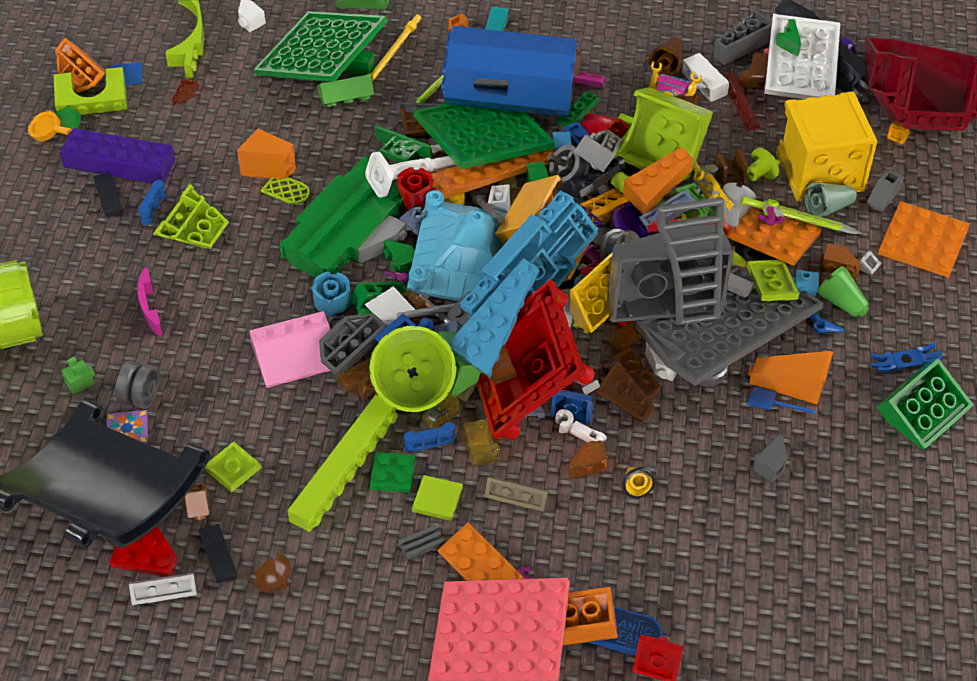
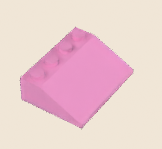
[249,311,331,388]

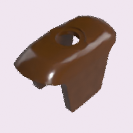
[738,53,769,89]
[712,148,748,187]

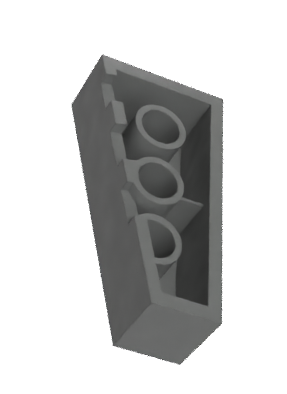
[714,9,772,65]

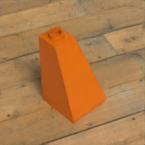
[748,351,833,405]

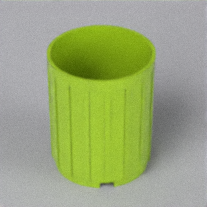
[0,260,43,349]

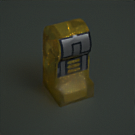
[422,392,460,429]

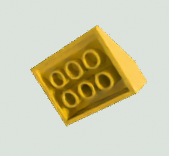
[570,242,624,333]

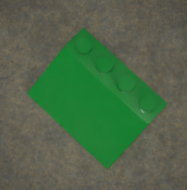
[876,358,973,450]

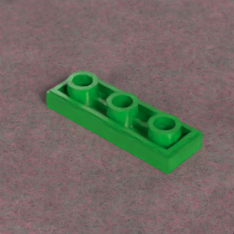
[557,91,600,127]

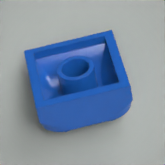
[551,389,593,424]

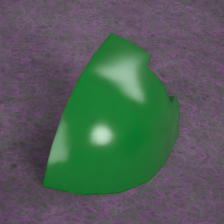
[56,106,81,130]

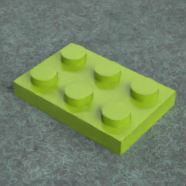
[747,260,799,301]

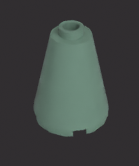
[805,182,857,217]

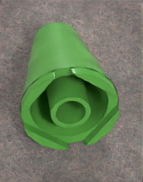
[817,266,869,318]

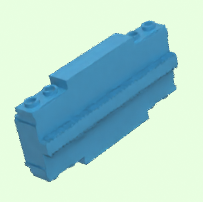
[460,190,598,318]

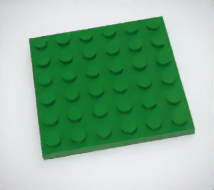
[254,11,388,82]
[413,104,555,169]

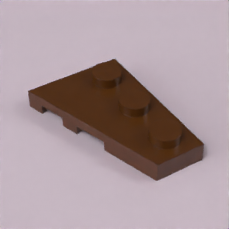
[603,344,661,400]
[596,360,655,424]

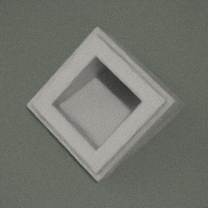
[857,250,881,275]

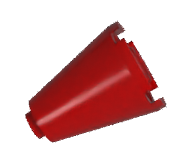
[582,112,629,149]
[397,167,433,212]

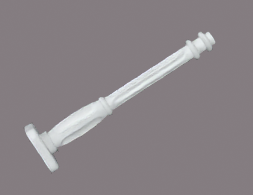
[366,152,457,197]

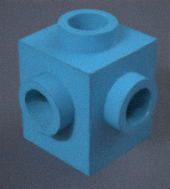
[792,270,819,297]

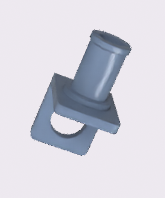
[400,207,425,235]

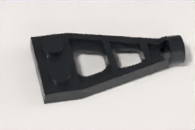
[557,156,626,197]

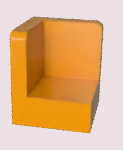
[887,123,911,144]

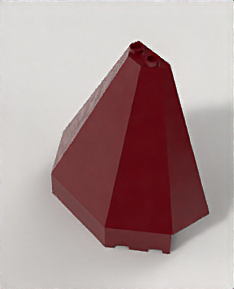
[864,37,977,131]

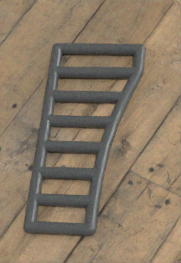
[657,197,724,326]

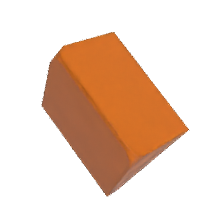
[449,13,469,32]

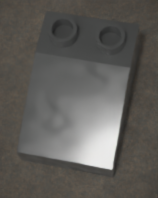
[606,224,733,322]

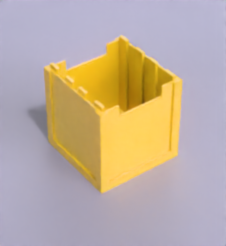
[776,91,877,201]

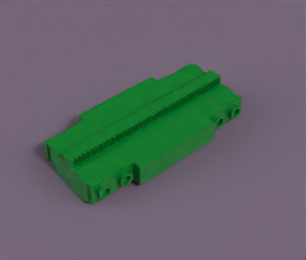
[279,156,403,278]

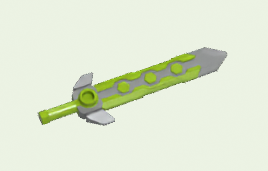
[741,196,862,234]

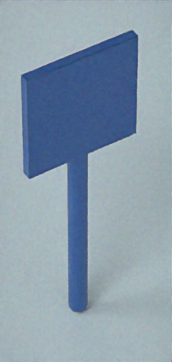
[747,386,816,414]

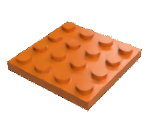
[878,201,970,278]
[727,207,822,266]

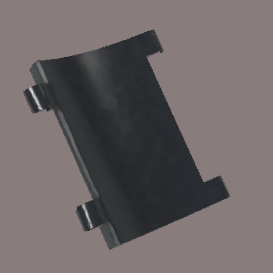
[0,400,210,548]

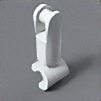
[555,409,607,449]

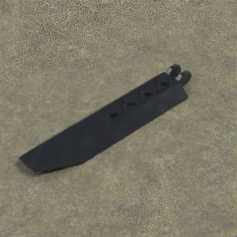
[775,0,869,98]

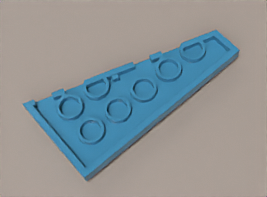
[448,258,539,378]

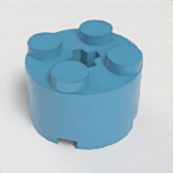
[312,272,351,317]

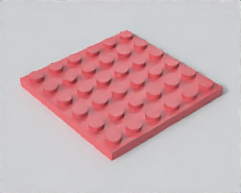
[428,578,570,681]

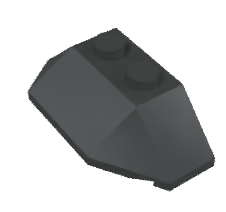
[319,313,388,375]

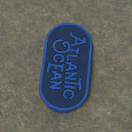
[589,607,663,656]

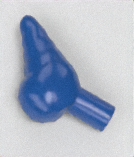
[810,313,844,334]

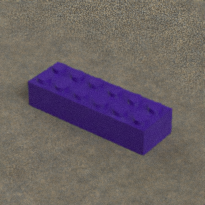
[60,128,175,183]

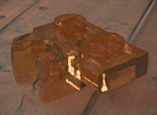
[337,359,377,400]

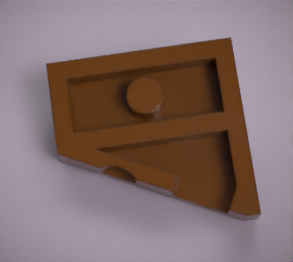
[399,108,429,138]

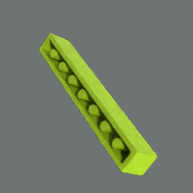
[288,395,398,532]

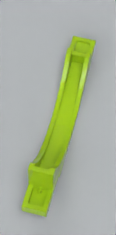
[166,0,204,78]

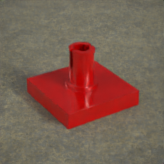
[633,634,684,681]

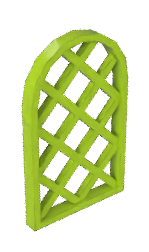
[261,177,310,204]

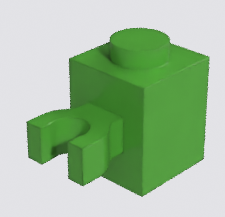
[61,357,95,395]

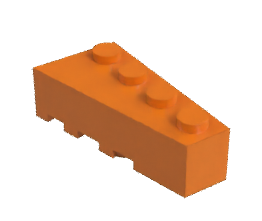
[623,147,693,215]

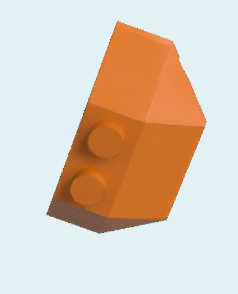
[55,38,105,93]

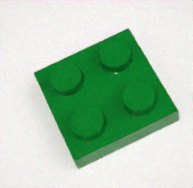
[370,452,416,493]

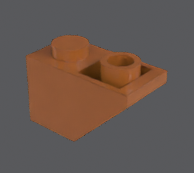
[821,243,861,279]

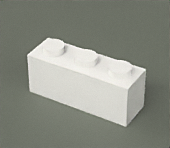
[682,53,729,102]

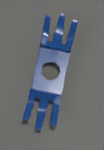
[870,342,943,374]

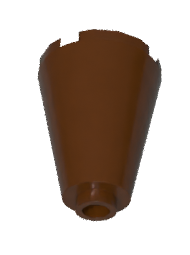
[648,37,684,76]

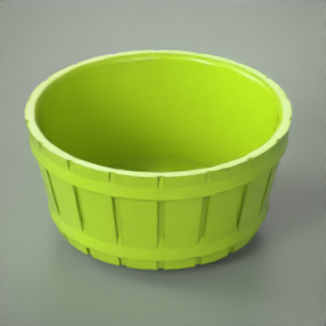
[370,326,456,412]

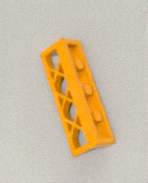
[580,188,631,226]

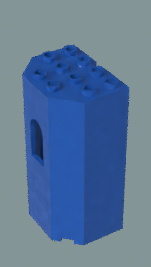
[441,26,577,117]

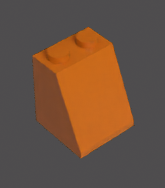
[237,129,296,179]

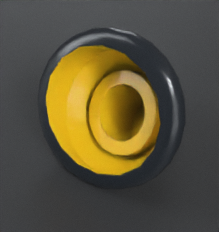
[622,467,655,498]

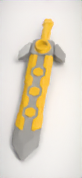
[693,161,739,227]

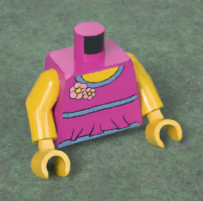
[649,62,702,96]

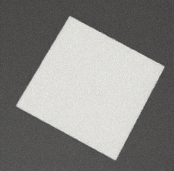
[365,287,415,325]

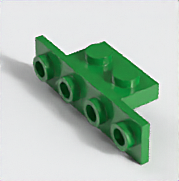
[374,125,434,163]

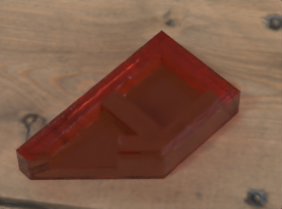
[172,79,199,105]

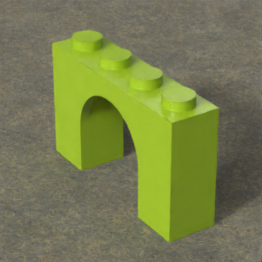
[54,67,127,115]

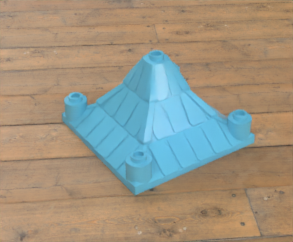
[406,190,507,301]

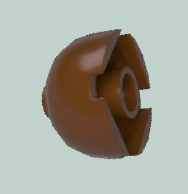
[249,551,292,593]

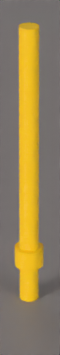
[370,14,421,81]

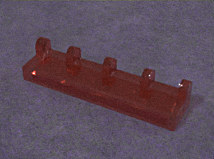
[726,72,760,131]

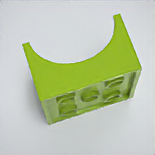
[614,87,713,182]

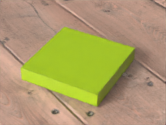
[204,442,262,493]
[412,475,463,521]

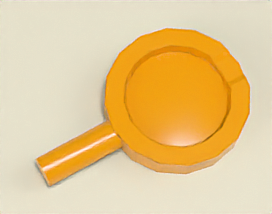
[28,111,72,142]

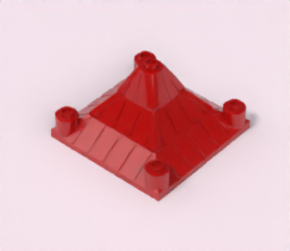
[476,280,594,441]

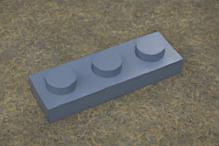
[639,189,695,229]

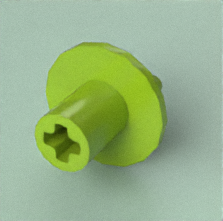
[747,148,780,181]

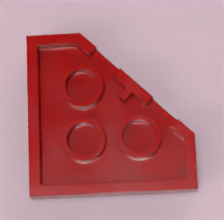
[109,526,178,577]

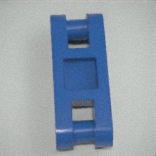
[139,180,166,225]
[404,422,455,453]

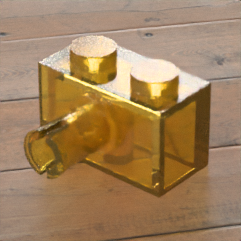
[464,419,499,467]

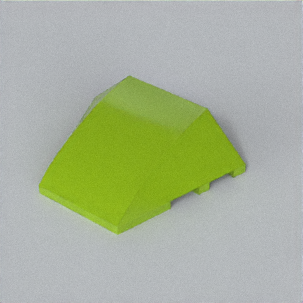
[154,184,229,249]

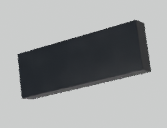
[93,172,123,217]
[199,523,238,584]

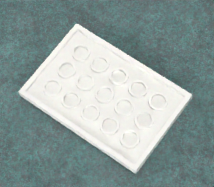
[764,14,840,99]

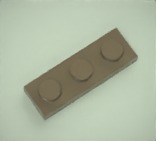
[484,476,549,512]

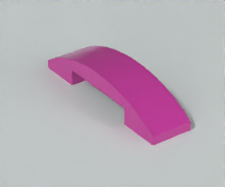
[138,268,162,336]

